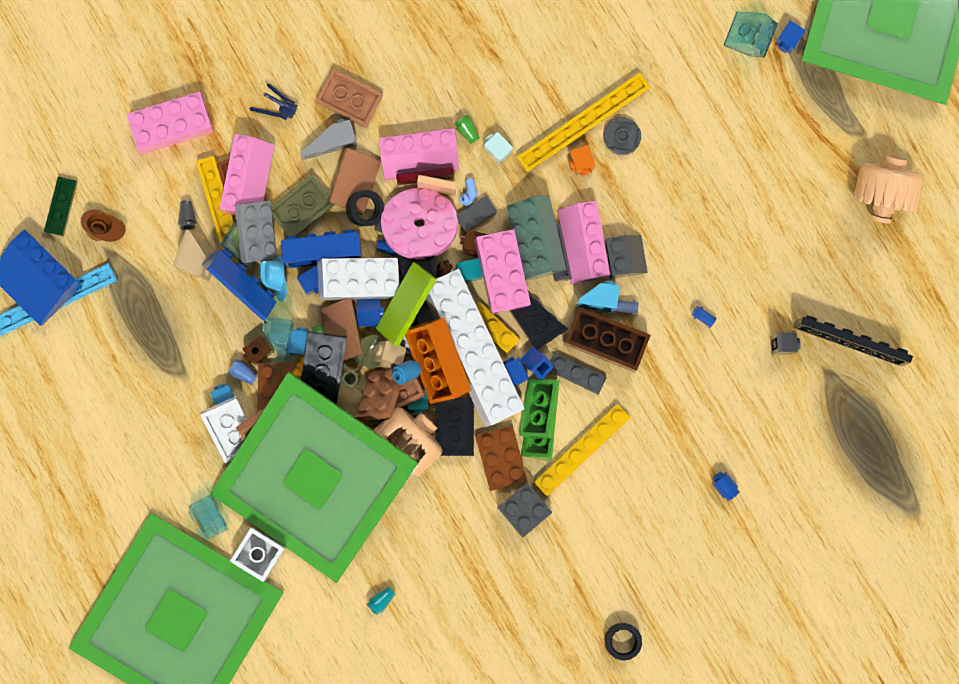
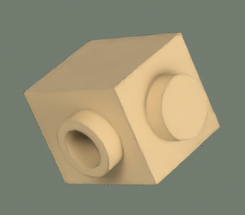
[373,341,406,368]

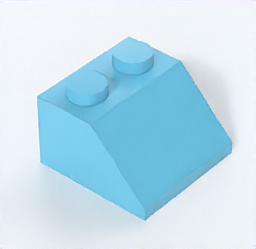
[576,281,620,313]

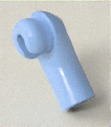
[459,178,477,206]

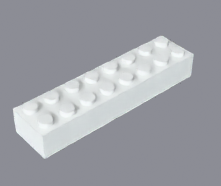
[425,269,525,427]

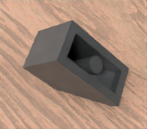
[770,332,801,355]

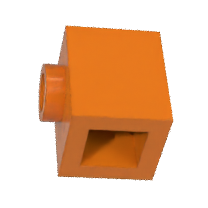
[568,145,595,176]

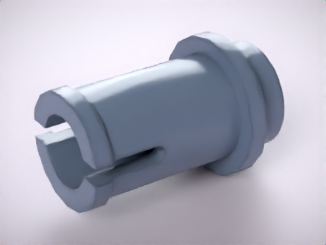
[615,300,639,315]

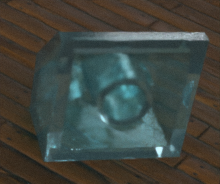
[724,11,778,58]
[262,317,294,362]

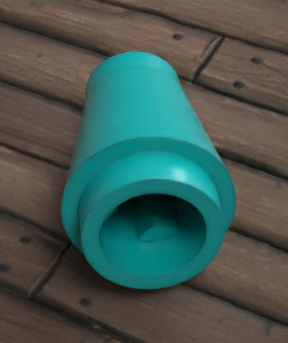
[366,586,395,615]

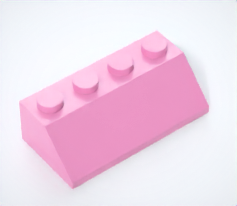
[379,128,459,180]
[220,134,275,215]
[558,200,610,285]

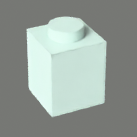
[483,132,513,165]

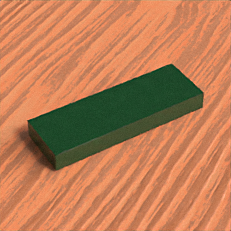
[44,177,78,237]

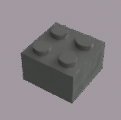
[498,483,553,538]

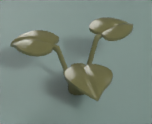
[339,335,384,424]

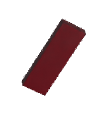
[396,167,454,186]

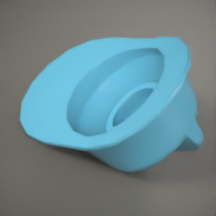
[260,255,287,301]

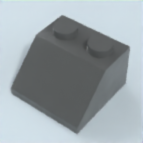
[604,236,648,279]

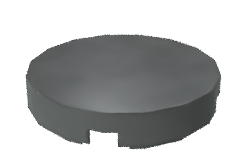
[603,117,641,155]

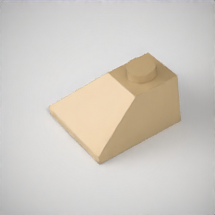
[173,230,212,281]

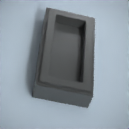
[457,196,497,233]

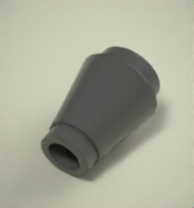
[178,200,197,230]

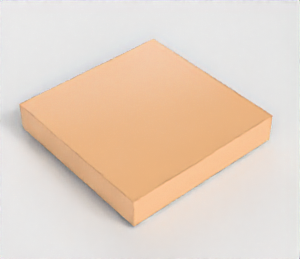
[417,175,456,196]

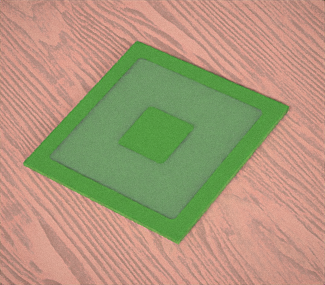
[801,0,959,105]
[211,372,419,583]
[69,513,284,684]

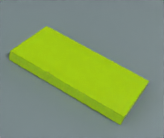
[376,262,437,346]

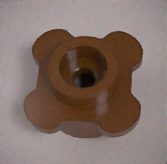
[436,260,452,278]

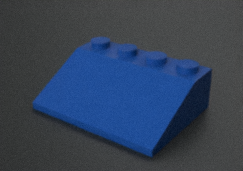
[0,229,82,326]

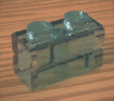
[188,495,229,540]

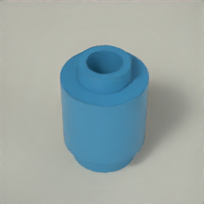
[392,360,421,385]

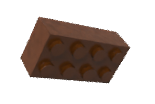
[563,307,651,373]

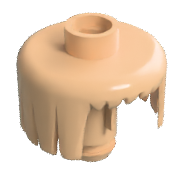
[853,155,924,223]
[373,407,443,477]

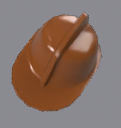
[81,209,126,242]

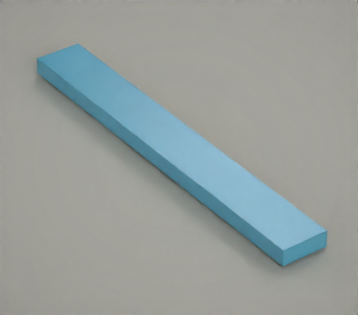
[0,263,118,337]

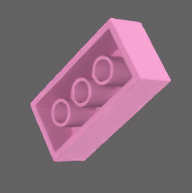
[127,92,214,155]
[475,229,531,314]

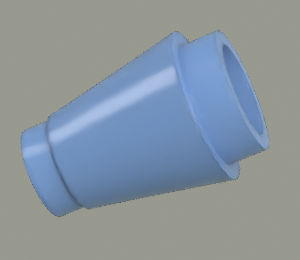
[228,359,257,385]

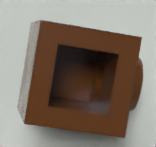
[460,229,488,256]
[243,335,274,366]

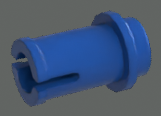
[691,306,717,328]

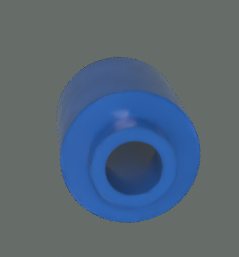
[712,472,740,501]

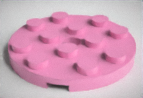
[381,188,458,260]

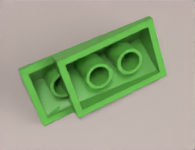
[519,379,559,461]

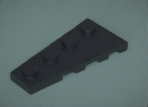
[396,254,436,325]
[509,295,568,350]

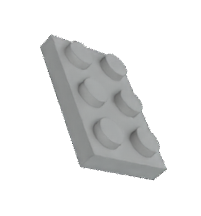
[235,201,276,263]

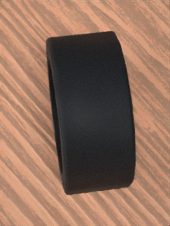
[346,190,384,227]
[604,623,642,661]

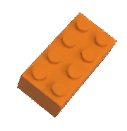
[405,317,471,404]

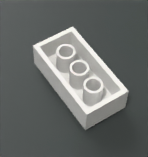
[317,258,399,300]

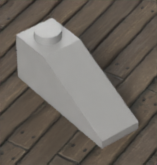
[300,119,357,161]

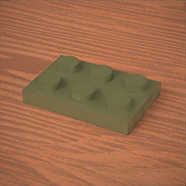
[271,174,335,236]

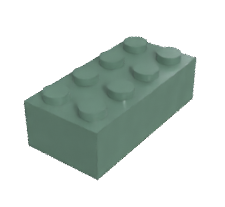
[506,196,566,280]

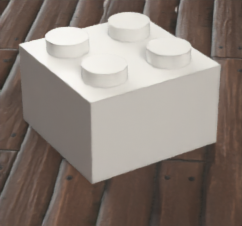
[230,528,286,582]

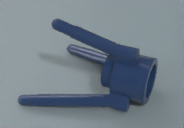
[250,83,298,120]

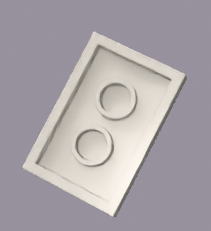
[200,396,247,463]

